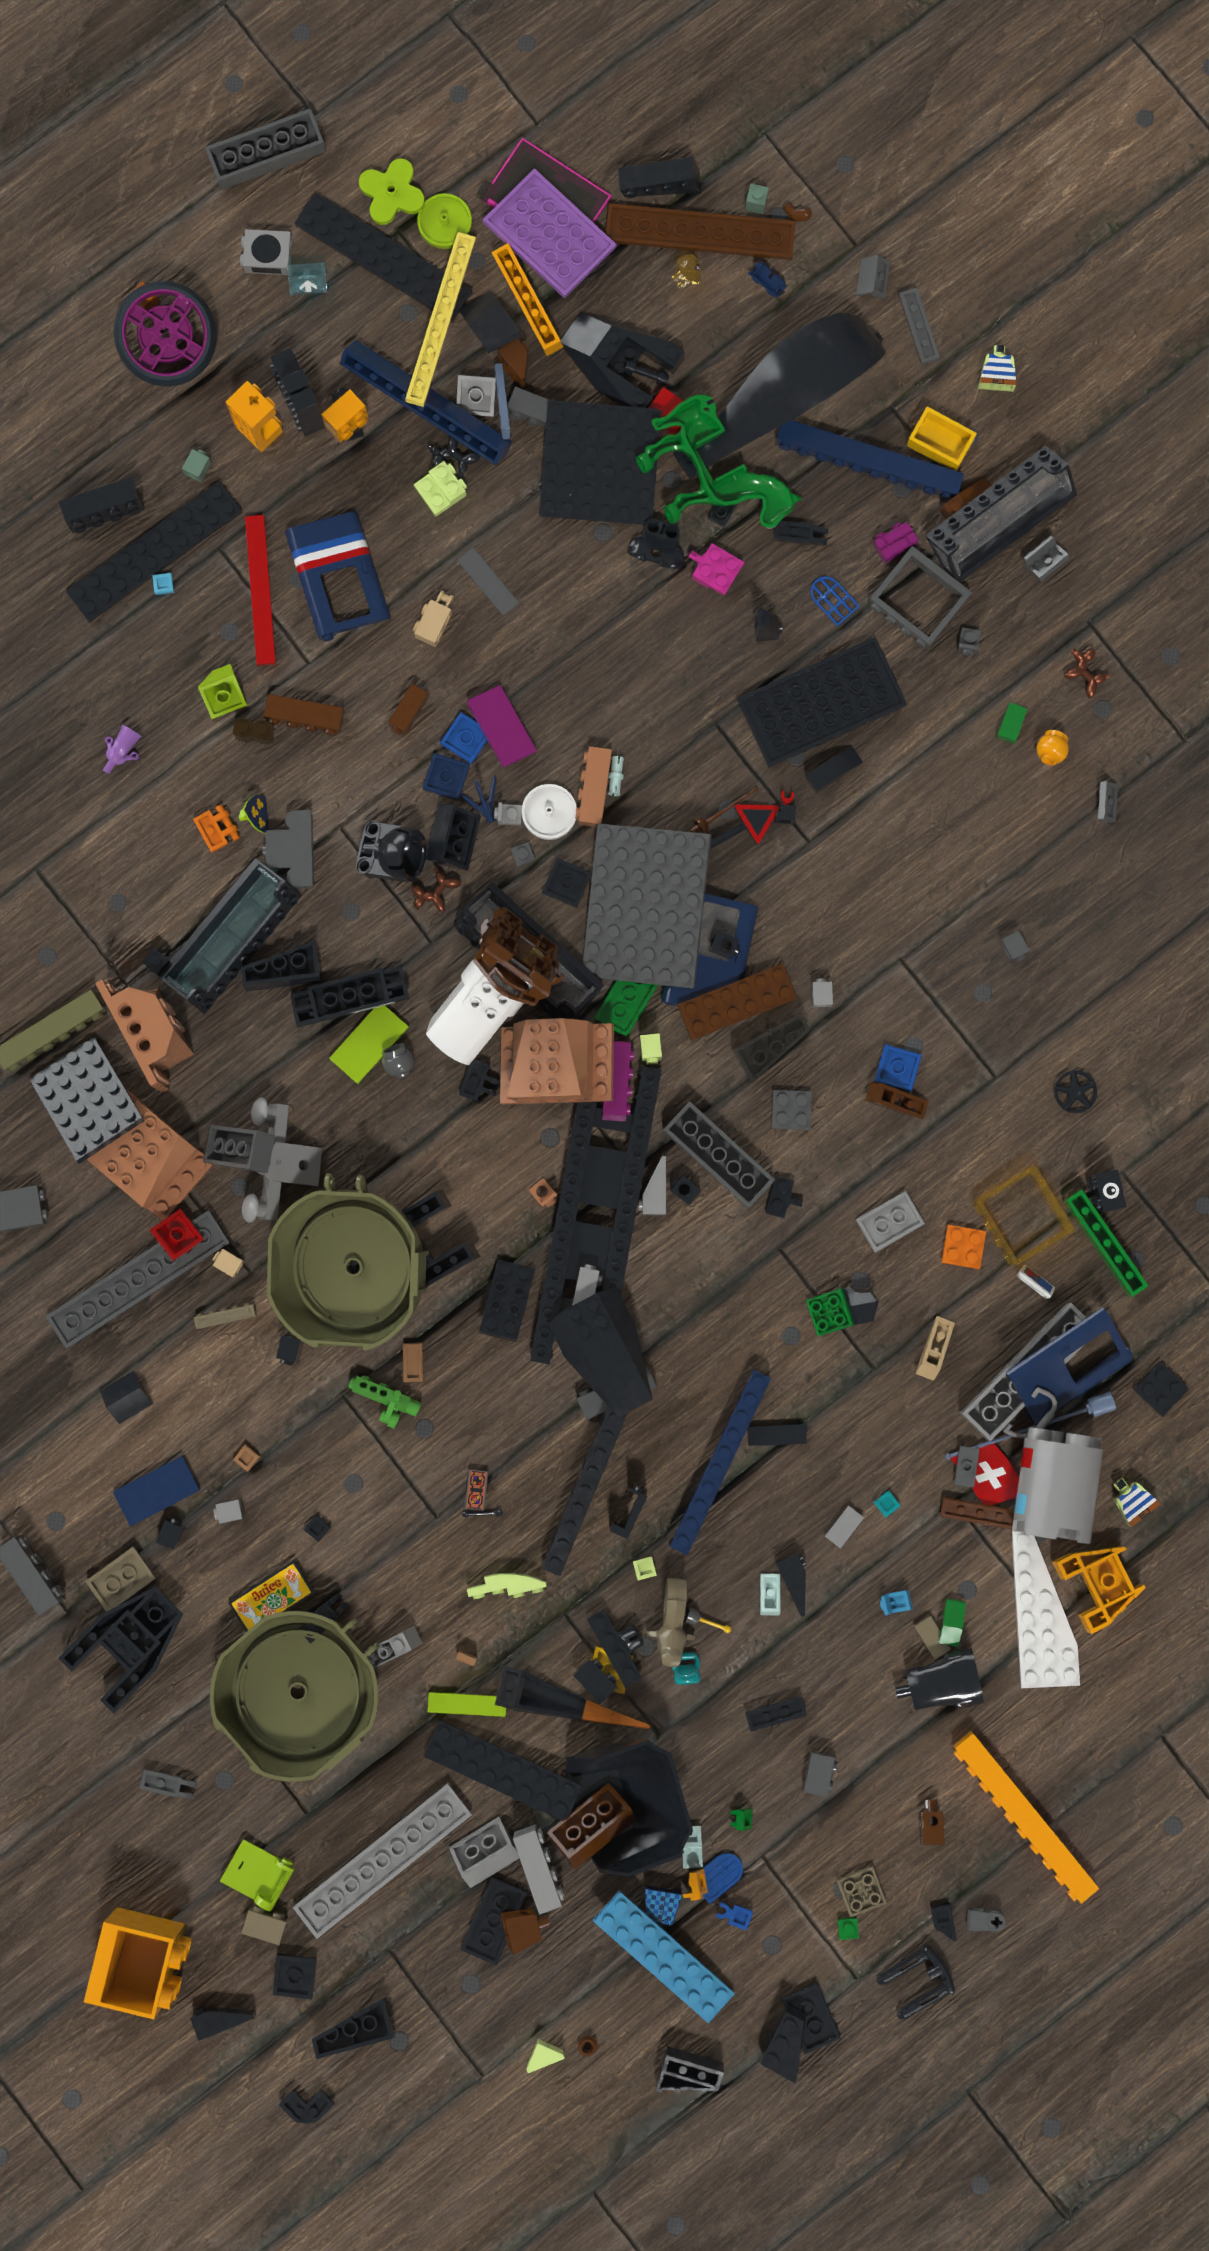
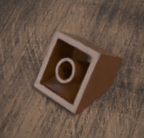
[498,339,529,390]

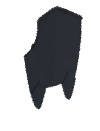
[843,1287,879,1325]

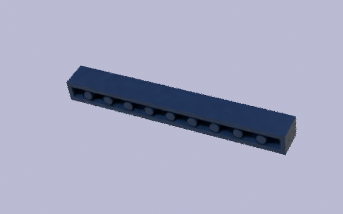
[339,340,512,465]
[776,420,964,501]
[669,1370,771,1555]

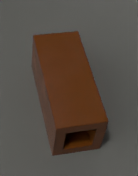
[388,683,429,736]

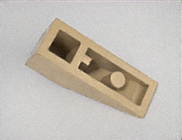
[916,1316,955,1381]

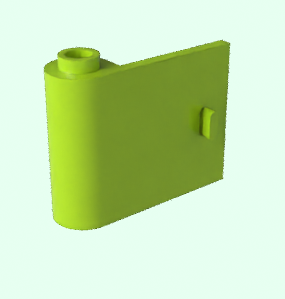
[220,1839,295,1911]

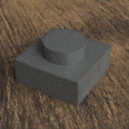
[511,842,535,868]

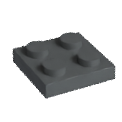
[772,1090,812,1130]

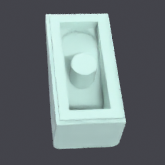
[760,1574,780,1615]

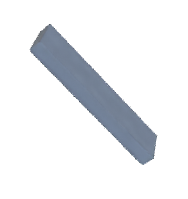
[495,363,510,439]

